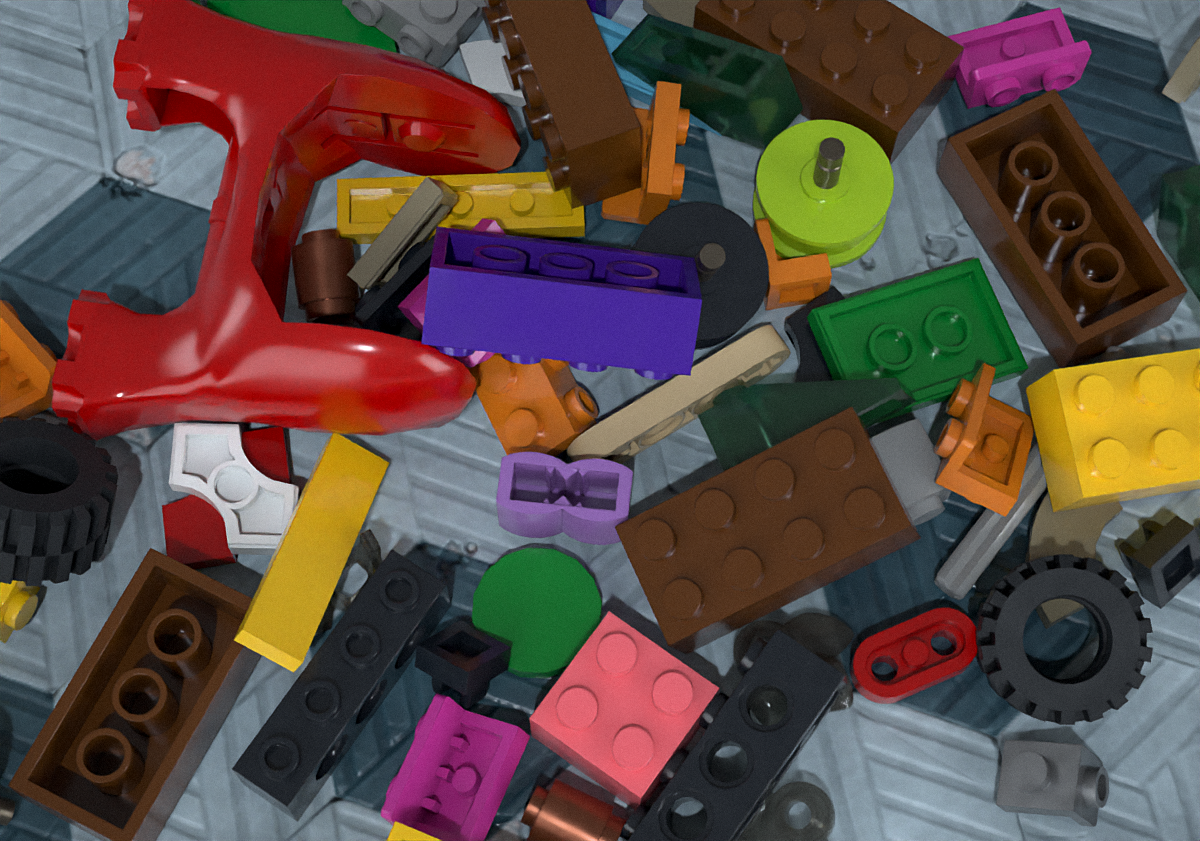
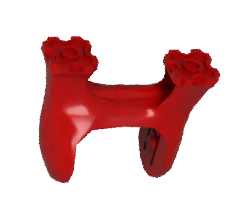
[51,0,521,442]

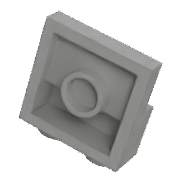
[342,0,486,68]

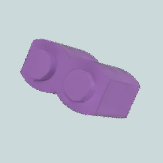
[496,452,633,545]

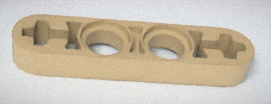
[567,325,791,464]

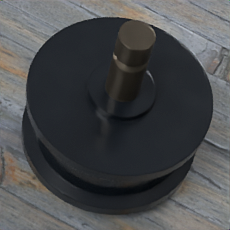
[631,202,769,350]

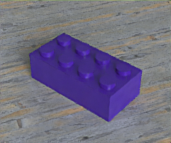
[421,226,703,380]

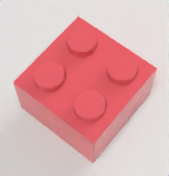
[529,611,720,810]

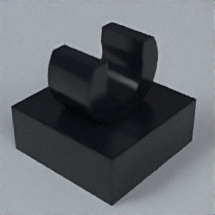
[1119,516,1200,609]
[415,620,511,710]

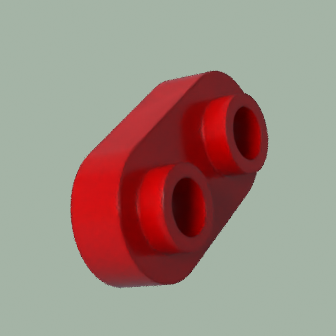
[850,608,978,704]

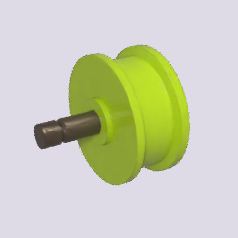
[752,120,894,269]

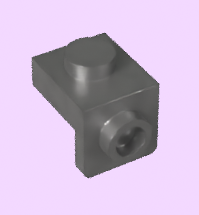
[996,740,1109,827]

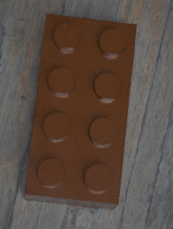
[482,0,641,209]
[691,0,965,164]
[937,89,1188,368]
[615,407,921,654]
[8,548,261,841]

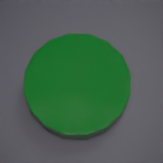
[472,548,602,679]

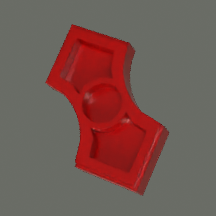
[162,427,292,570]

